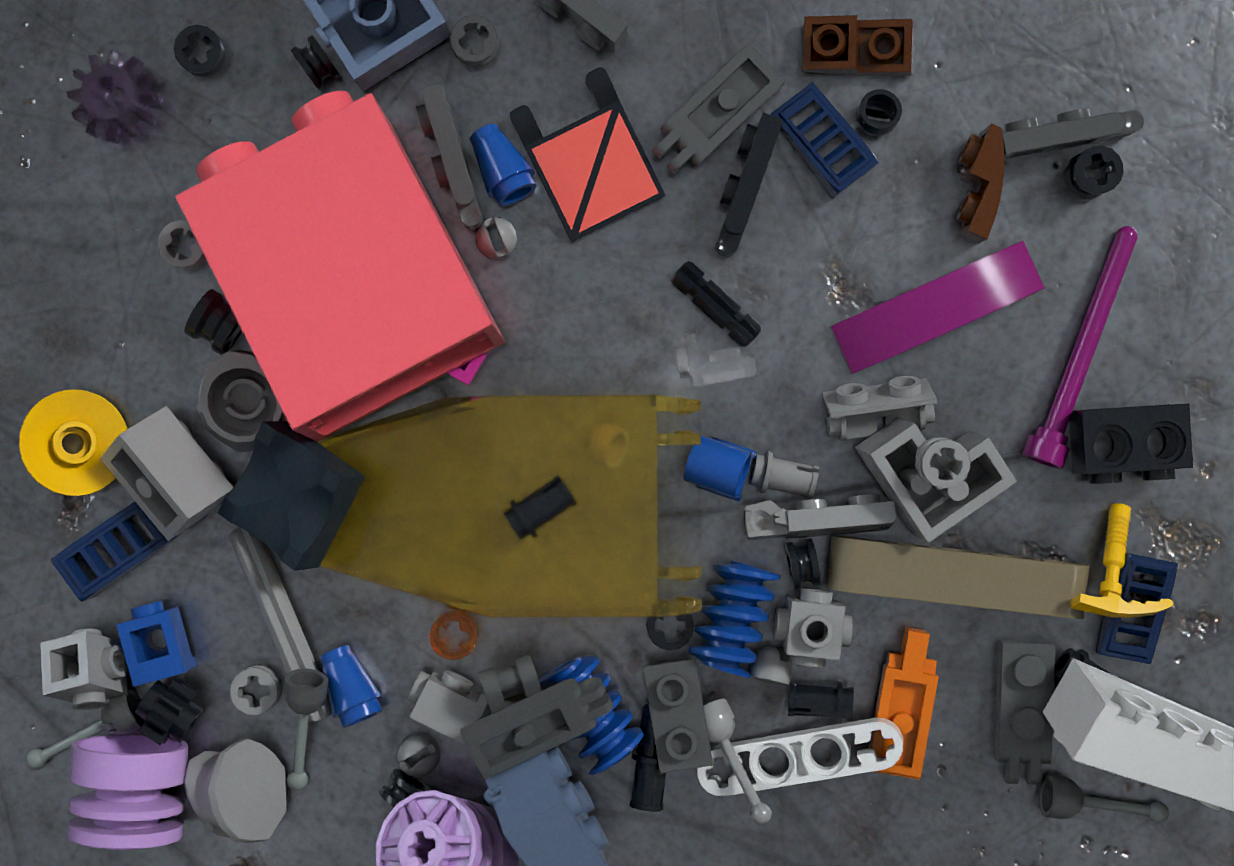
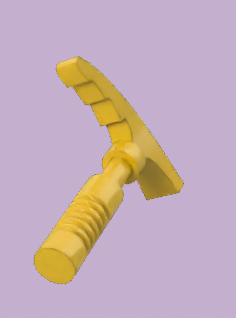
[1071,503,1173,618]

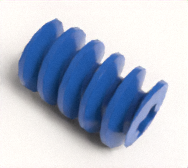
[688,560,781,678]
[538,654,644,775]

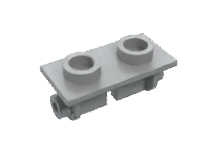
[822,376,937,441]

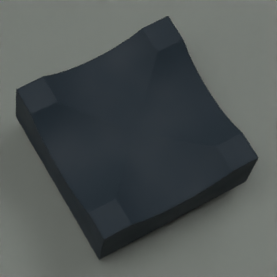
[218,421,366,571]

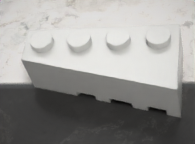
[1043,658,1234,811]

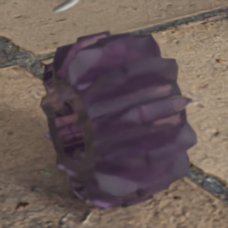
[66,50,162,144]

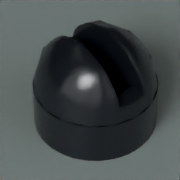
[857,89,902,136]

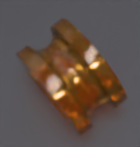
[429,610,479,660]

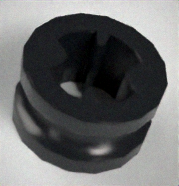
[173,25,227,77]
[290,35,340,90]
[785,538,821,590]
[646,601,694,651]
[379,769,431,807]

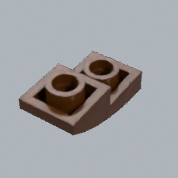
[803,15,914,76]
[957,124,1005,245]

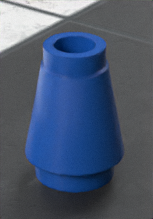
[469,123,536,207]
[319,645,383,728]

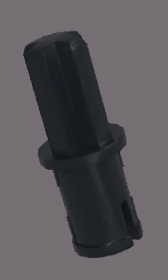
[629,703,666,812]

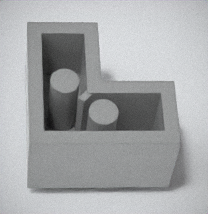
[855,418,1017,543]

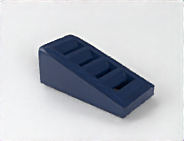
[770,82,879,198]
[51,501,177,602]
[1097,552,1178,664]

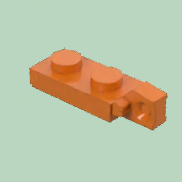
[869,627,939,780]

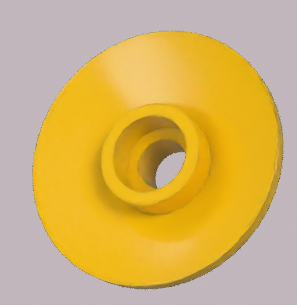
[19,389,127,496]

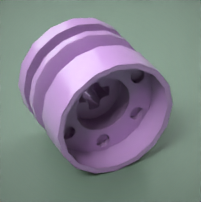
[67,734,188,850]
[376,790,519,866]

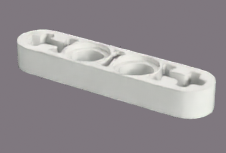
[697,718,903,796]

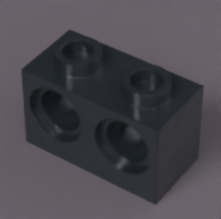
[1069,403,1193,484]

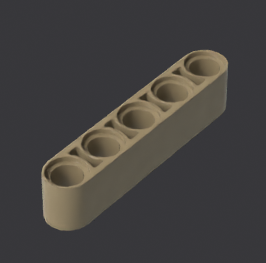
[826,535,1090,619]

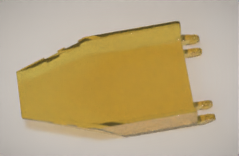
[318,395,702,617]

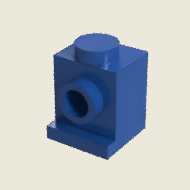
[116,600,197,687]

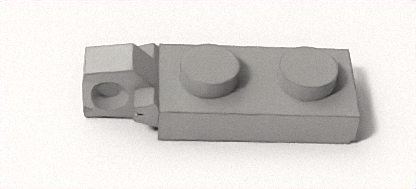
[745,494,896,540]

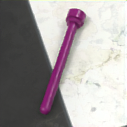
[1022,226,1138,470]

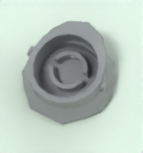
[197,350,288,452]
[183,739,286,843]

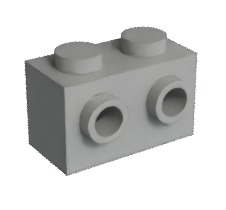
[100,406,234,541]

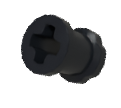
[1062,146,1123,200]

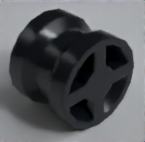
[184,289,243,355]

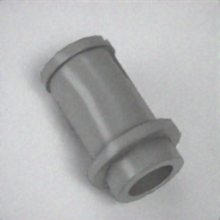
[749,451,819,499]

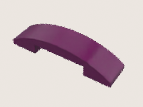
[830,241,1044,374]

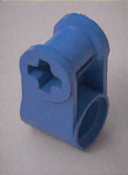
[684,435,757,502]

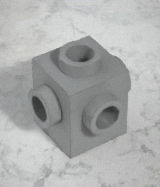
[774,588,853,667]
[40,629,128,710]

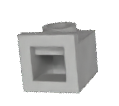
[407,670,488,745]

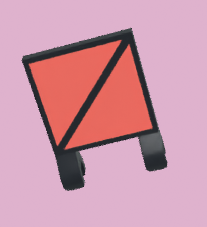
[510,67,666,242]

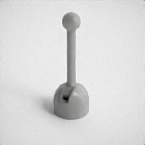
[704,699,772,825]

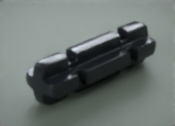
[671,261,762,347]

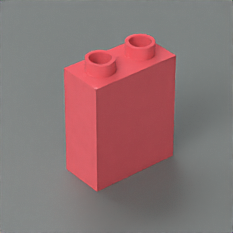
[175,91,506,442]

